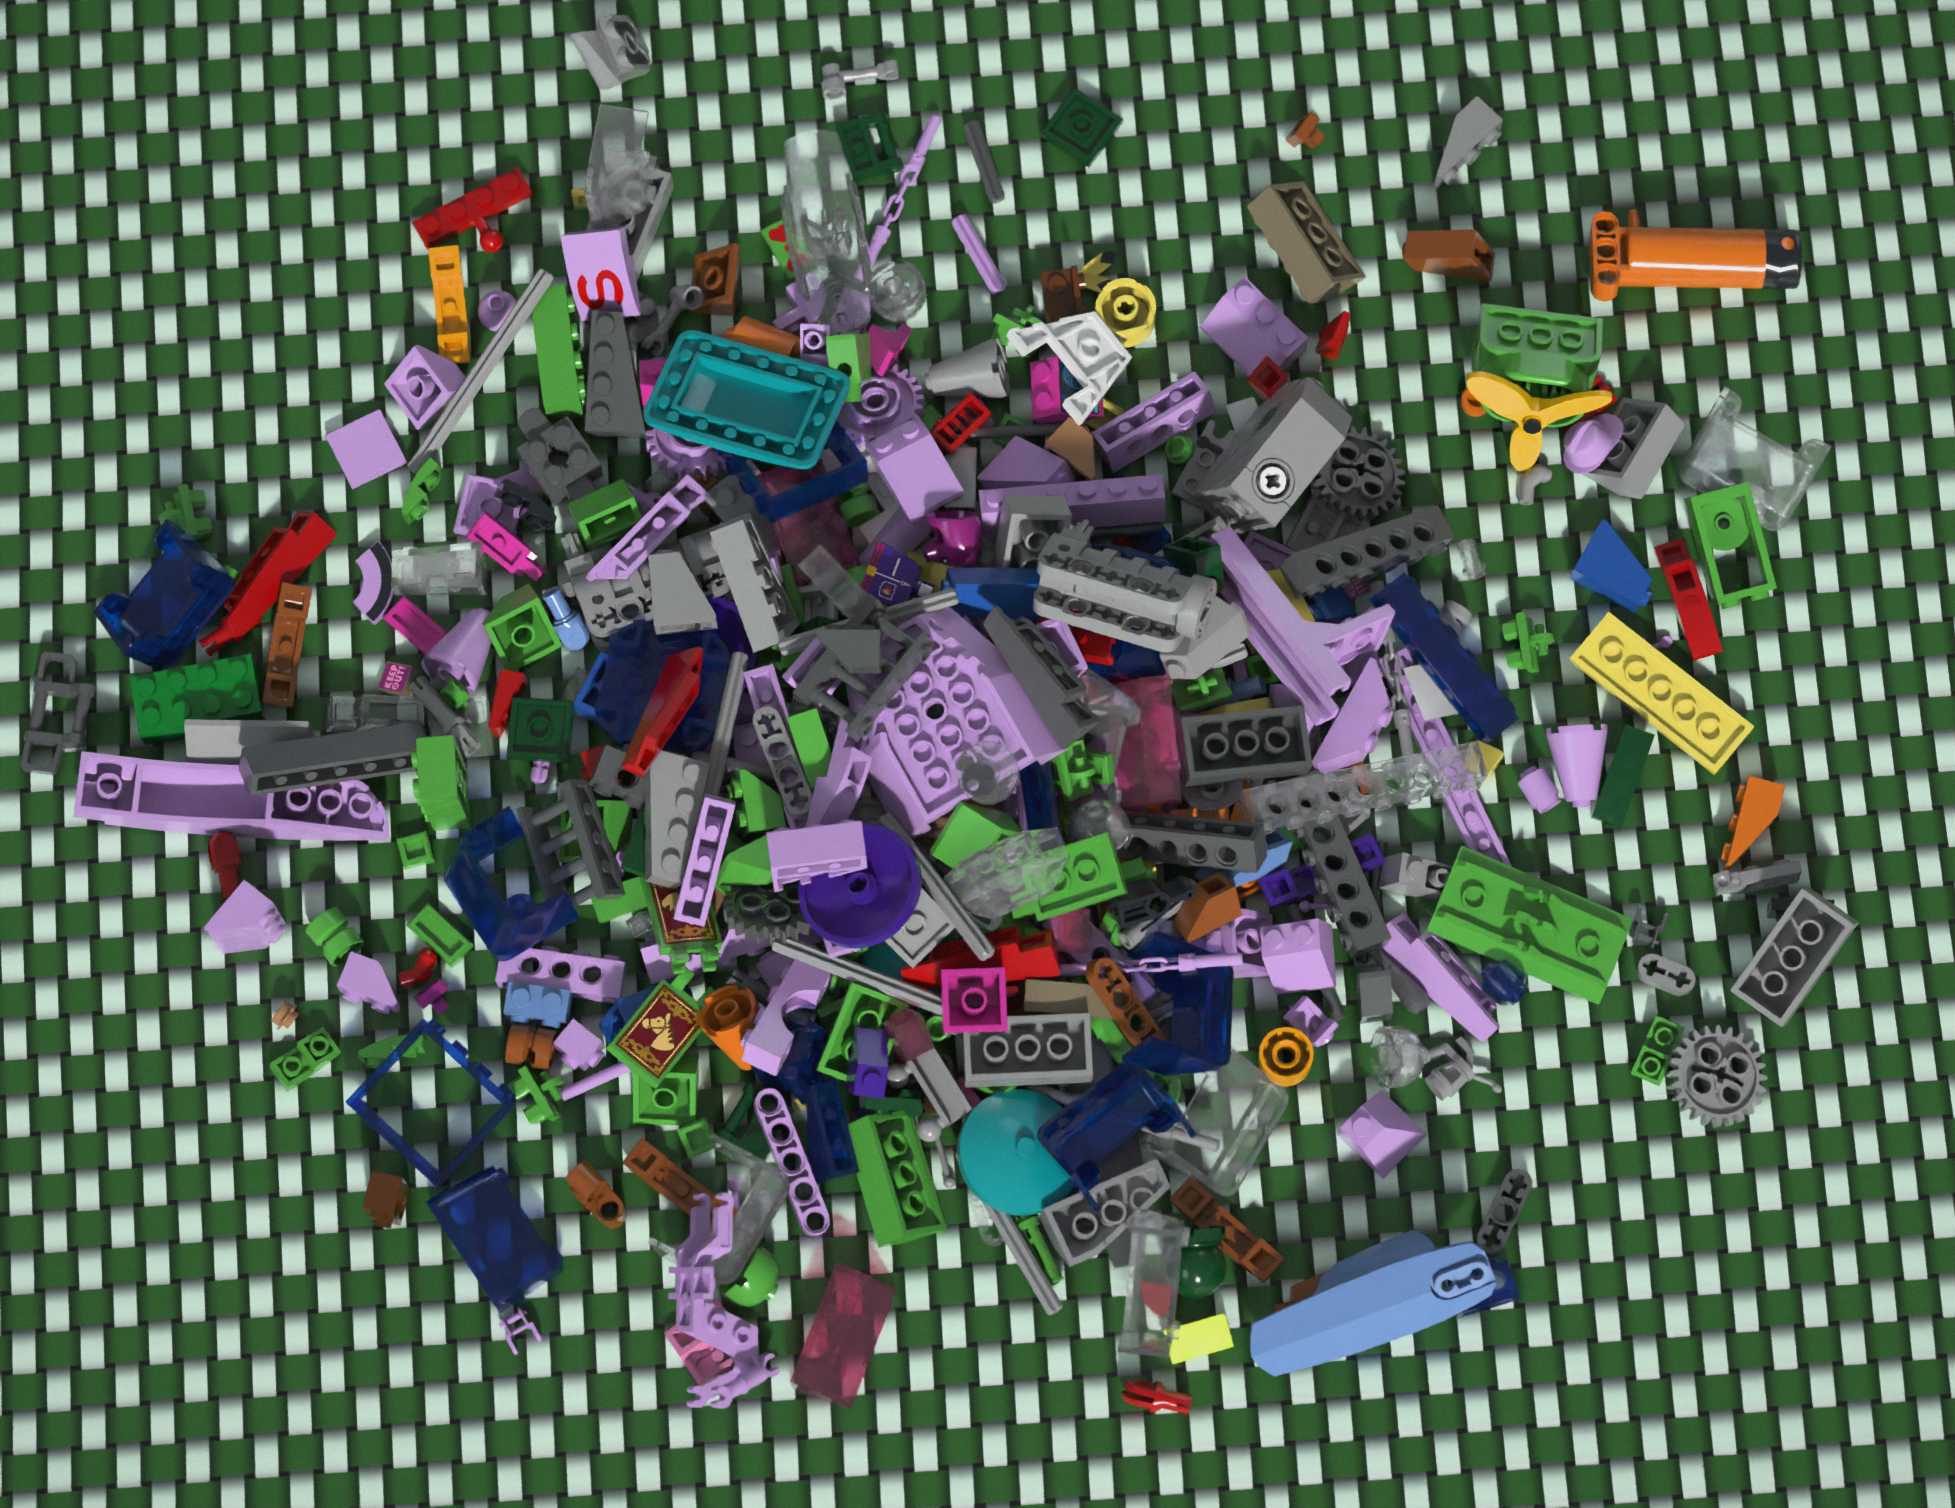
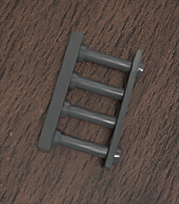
[792,594,934,743]
[516,779,626,924]

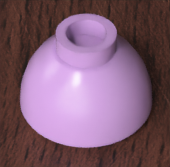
[478,290,517,331]

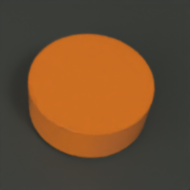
[1461,388,1487,417]

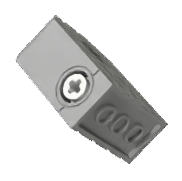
[1188,377,1353,534]

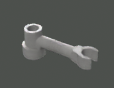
[821,60,899,100]
[641,285,703,356]

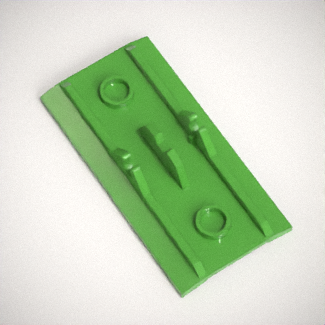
[1426,845,1633,1005]

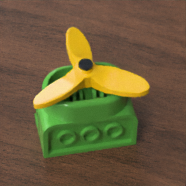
[1467,303,1612,472]

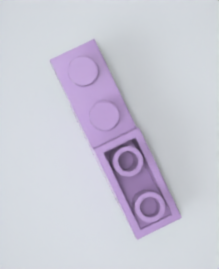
[806,718,872,826]

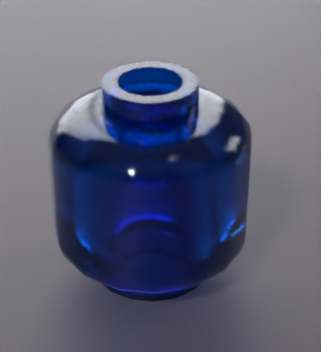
[1480,959,1528,1006]

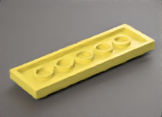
[1569,612,1754,775]

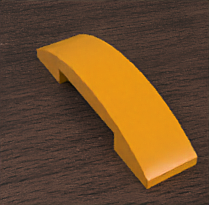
[428,245,471,364]

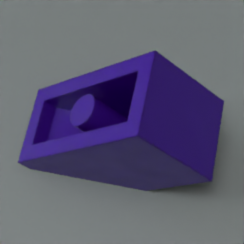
[846,1026,889,1098]

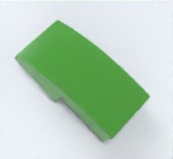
[401,457,442,525]
[591,876,647,923]
[1630,1014,1685,1086]
[269,1027,341,1092]
[358,1034,426,1069]

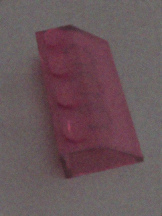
[755,459,862,586]
[1109,675,1183,809]
[790,1263,897,1410]

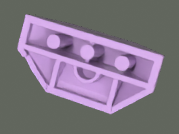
[1312,657,1393,775]

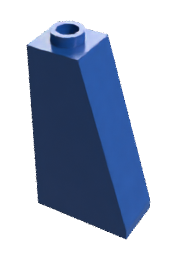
[940,568,1042,624]

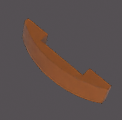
[261,582,312,708]
[622,1138,740,1233]
[1169,1176,1285,1283]

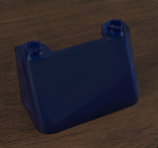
[93,519,235,669]
[426,1165,564,1313]

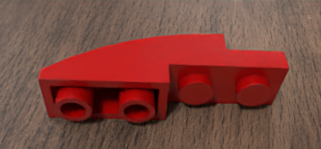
[1654,538,1723,661]

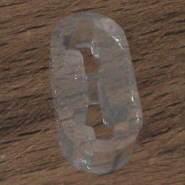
[970,1192,1004,1246]

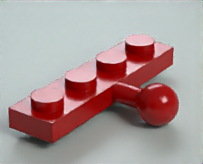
[412,167,533,253]

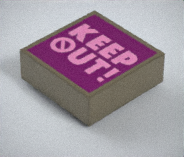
[377,661,417,698]

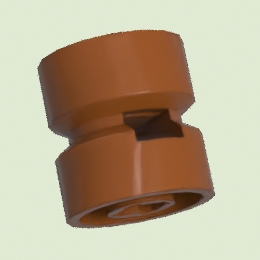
[505,1023,557,1070]

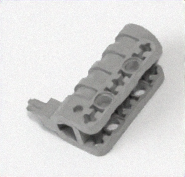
[1033,519,1217,652]
[560,525,734,651]

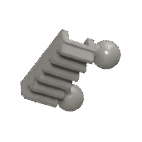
[886,1045,973,1142]

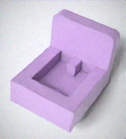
[1283,996,1339,1047]

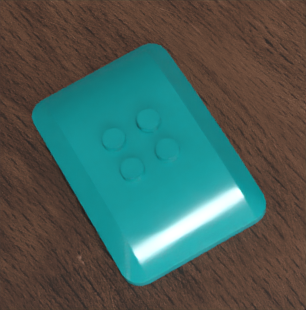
[643,330,850,469]

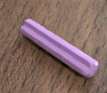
[952,214,1005,294]

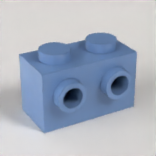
[503,982,574,1030]

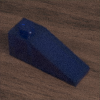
[806,1080,859,1184]

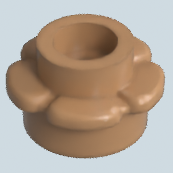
[271,1000,299,1030]

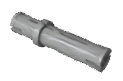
[409,675,481,756]
[1118,878,1196,950]

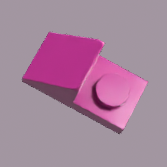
[867,323,913,376]

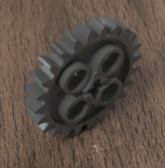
[1311,426,1405,522]
[723,880,811,945]

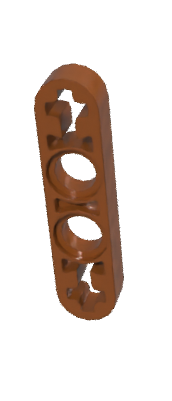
[1086,958,1169,1061]

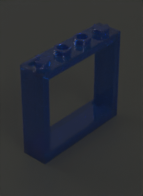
[712,421,868,524]
[345,1018,516,1188]

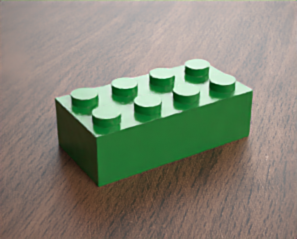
[129,653,266,745]

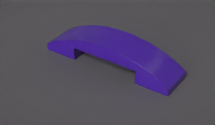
[1258,833,1385,908]

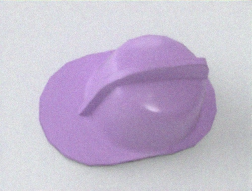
[1564,414,1624,474]

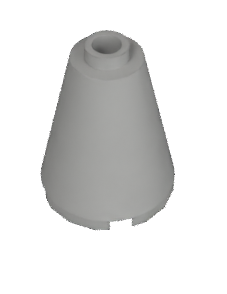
[925,338,1011,398]

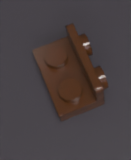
[1040,266,1088,324]

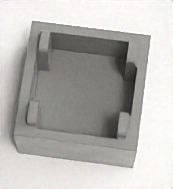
[885,887,955,968]

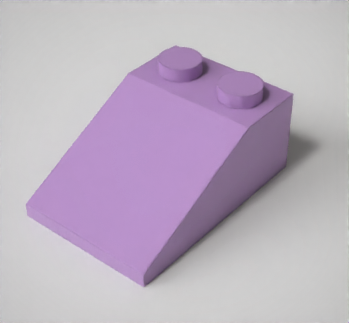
[865,416,965,522]

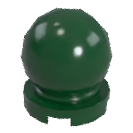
[1162,1225,1227,1300]

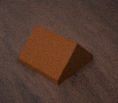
[688,243,741,316]

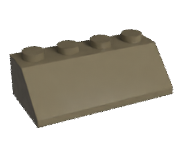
[1247,181,1366,304]

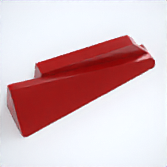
[224,511,336,635]
[621,647,704,777]
[900,925,1060,989]

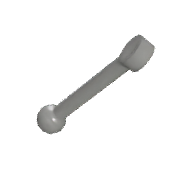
[935,1133,956,1188]

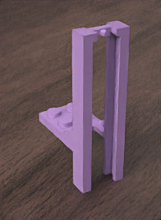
[1208,527,1396,726]

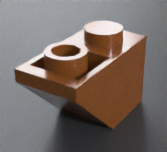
[1172,872,1242,943]

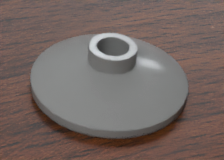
[1181,780,1243,811]

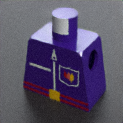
[857,541,935,605]

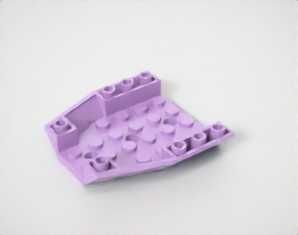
[845,607,1068,840]

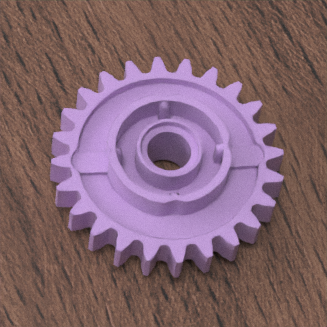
[833,364,926,449]
[645,424,736,481]

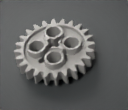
[1665,1025,1768,1128]

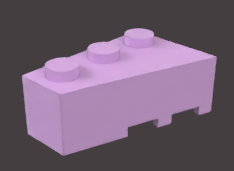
[766,819,867,892]

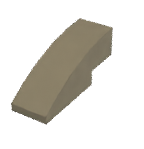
[1024,979,1124,1020]

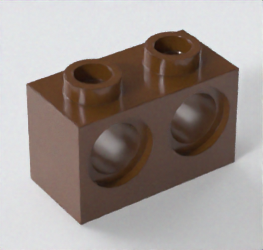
[362,1171,410,1228]

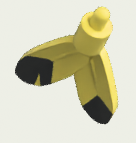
[1078,251,1115,294]

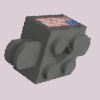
[516,408,603,507]

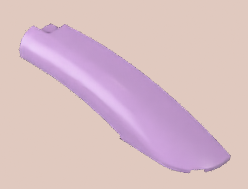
[73,751,389,840]

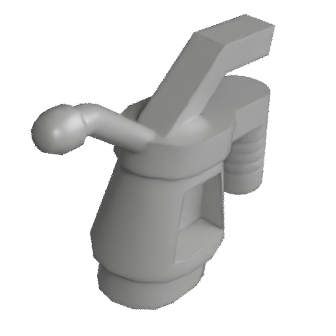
[1421,1036,1502,1100]

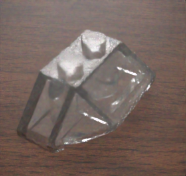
[942,828,1070,920]

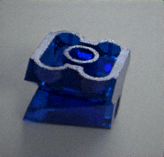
[751,1019,828,1105]

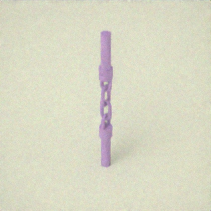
[854,115,941,284]
[1043,952,1243,978]

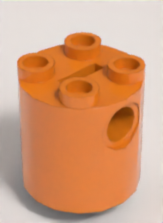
[722,316,800,360]

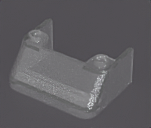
[585,104,657,230]
[648,1133,790,1284]
[1117,1208,1190,1358]

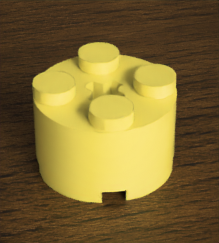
[1095,278,1156,347]

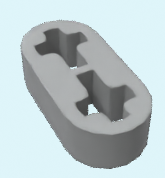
[1636,954,1696,996]

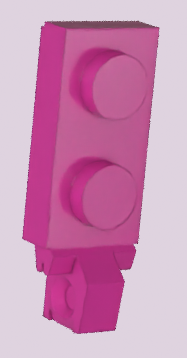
[466,511,547,582]

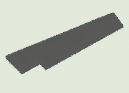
[983,606,1100,749]

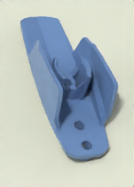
[1250,1230,1496,1376]

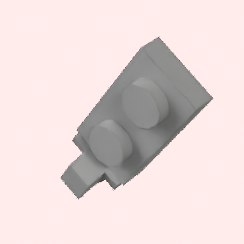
[1712,859,1802,896]

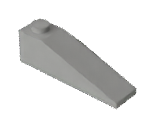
[1039,1158,1171,1267]

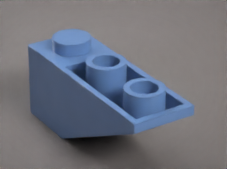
[1194,823,1293,887]

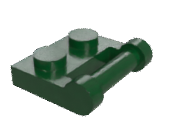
[836,112,904,182]
[714,1082,795,1166]
[866,1087,925,1118]

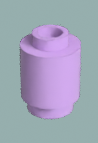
[1518,766,1561,814]

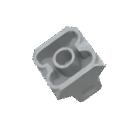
[570,14,651,90]

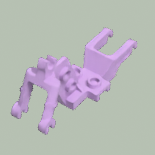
[668,1193,780,1409]

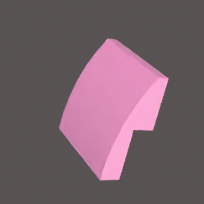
[664,1298,735,1386]

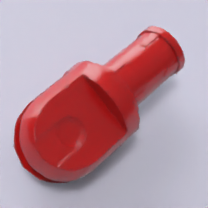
[199,615,262,657]
[208,831,242,900]
[1121,1379,1192,1415]

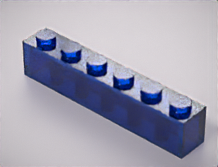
[1369,573,1519,743]

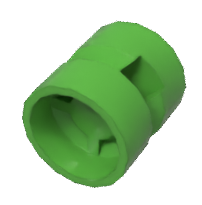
[828,472,880,528]
[305,907,364,966]

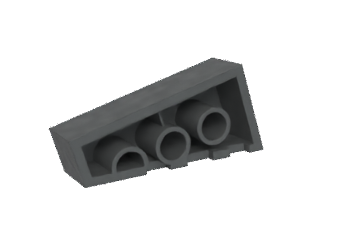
[585,311,647,439]

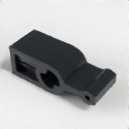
[1109,875,1197,929]

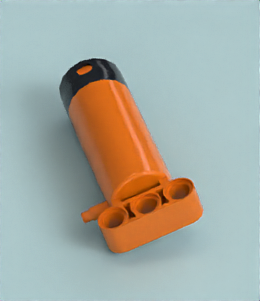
[1589,209,1802,302]

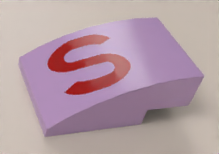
[561,226,641,321]

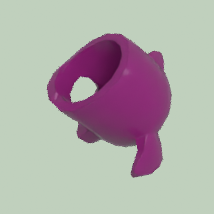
[921,510,983,568]

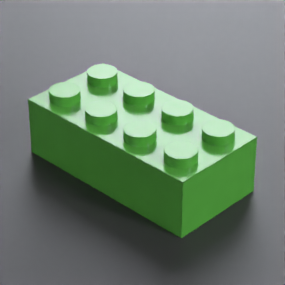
[532,284,587,423]
[411,735,471,831]

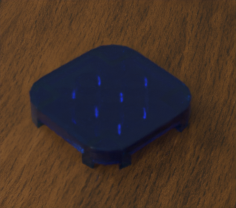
[595,620,731,753]

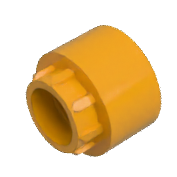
[1258,1027,1314,1087]

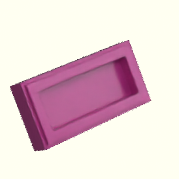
[383,595,447,655]

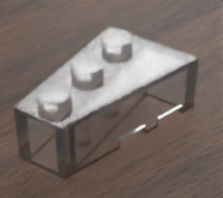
[391,541,487,595]

